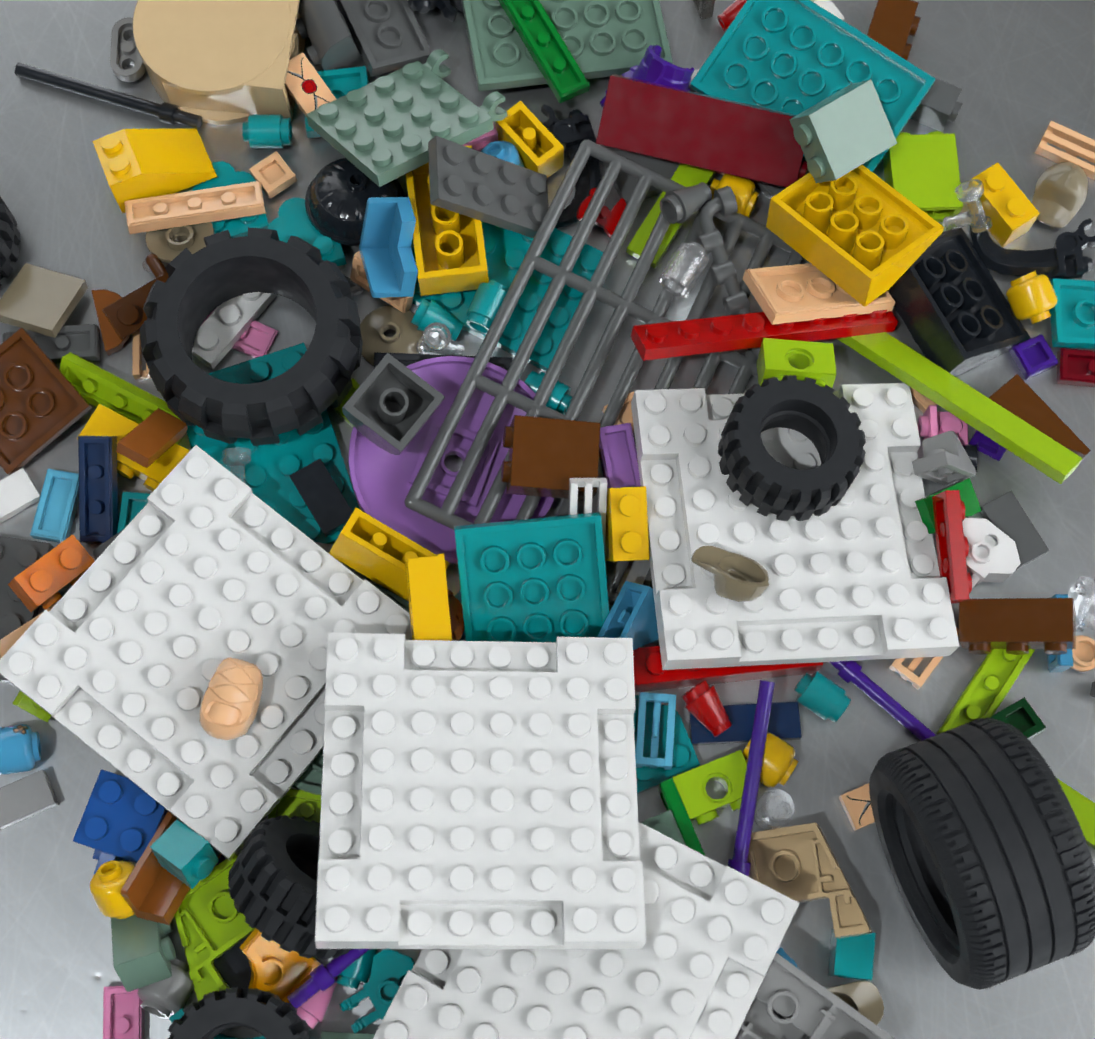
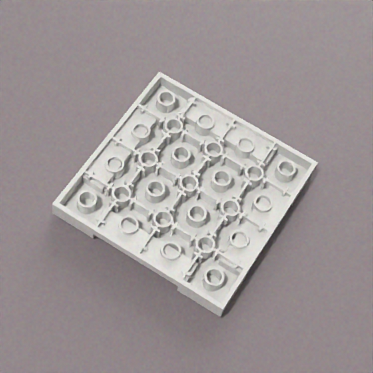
[631,383,959,670]
[0,445,412,861]
[315,633,646,949]
[373,822,800,1039]

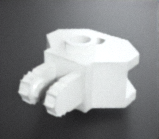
[962,518,1021,588]

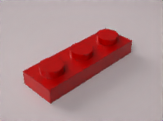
[932,490,972,604]

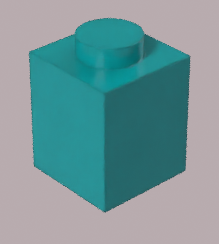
[150,819,219,889]
[828,929,876,981]

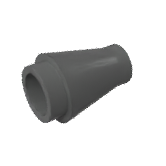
[660,182,712,224]

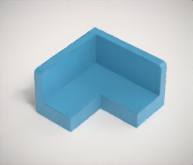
[359,197,418,298]

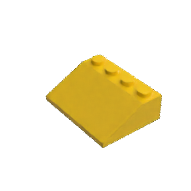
[766,164,944,307]

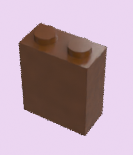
[501,415,600,500]

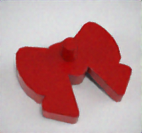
[577,188,627,238]

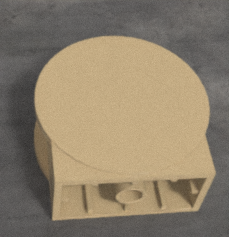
[133,0,307,125]

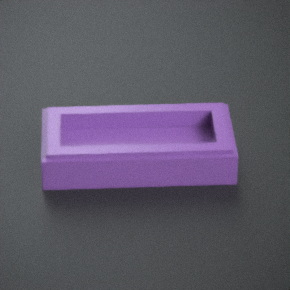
[599,423,641,488]

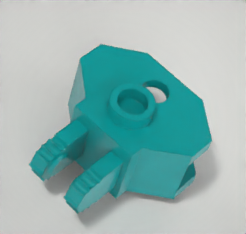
[339,949,415,1034]

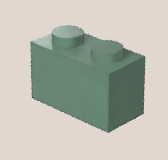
[111,914,176,992]

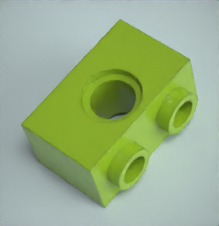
[757,338,837,388]
[672,750,759,826]

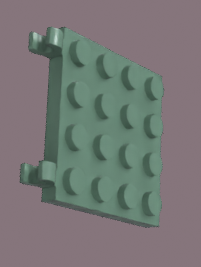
[306,49,508,187]

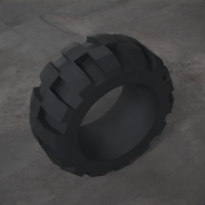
[140,227,363,446]

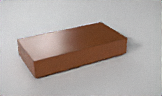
[116,408,188,468]

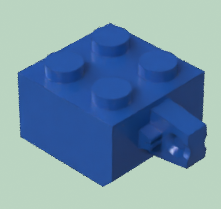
[73,769,168,875]

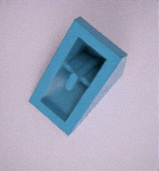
[597,581,659,650]

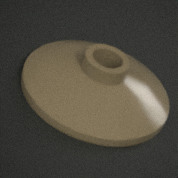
[145,222,214,263]
[360,306,425,366]

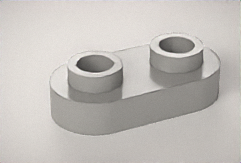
[110,18,146,82]

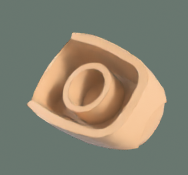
[200,657,263,740]

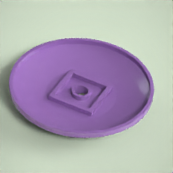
[348,356,554,564]

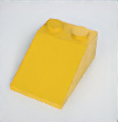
[92,128,217,213]

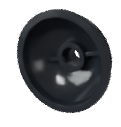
[305,158,405,246]

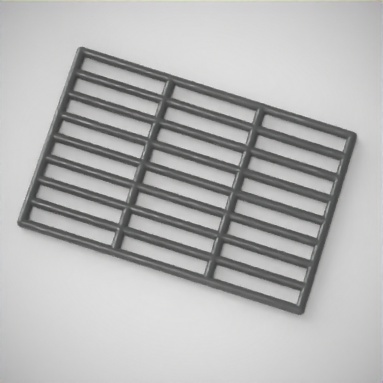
[404,139,810,606]

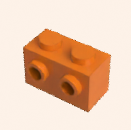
[8,534,95,612]

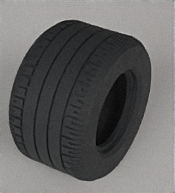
[869,718,1095,990]

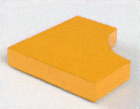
[240,928,321,1003]

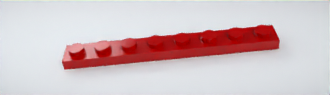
[630,309,898,361]

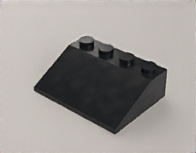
[888,227,1031,376]

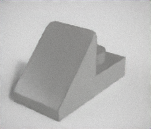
[912,431,977,485]

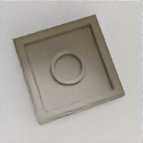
[0,263,88,338]

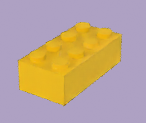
[406,145,489,296]

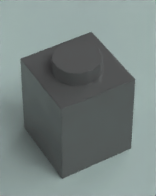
[910,77,962,132]

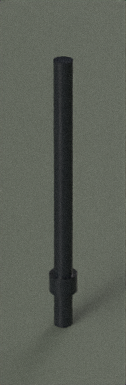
[15,63,202,129]

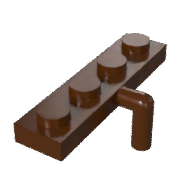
[102,253,169,340]

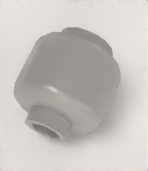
[138,958,194,1019]

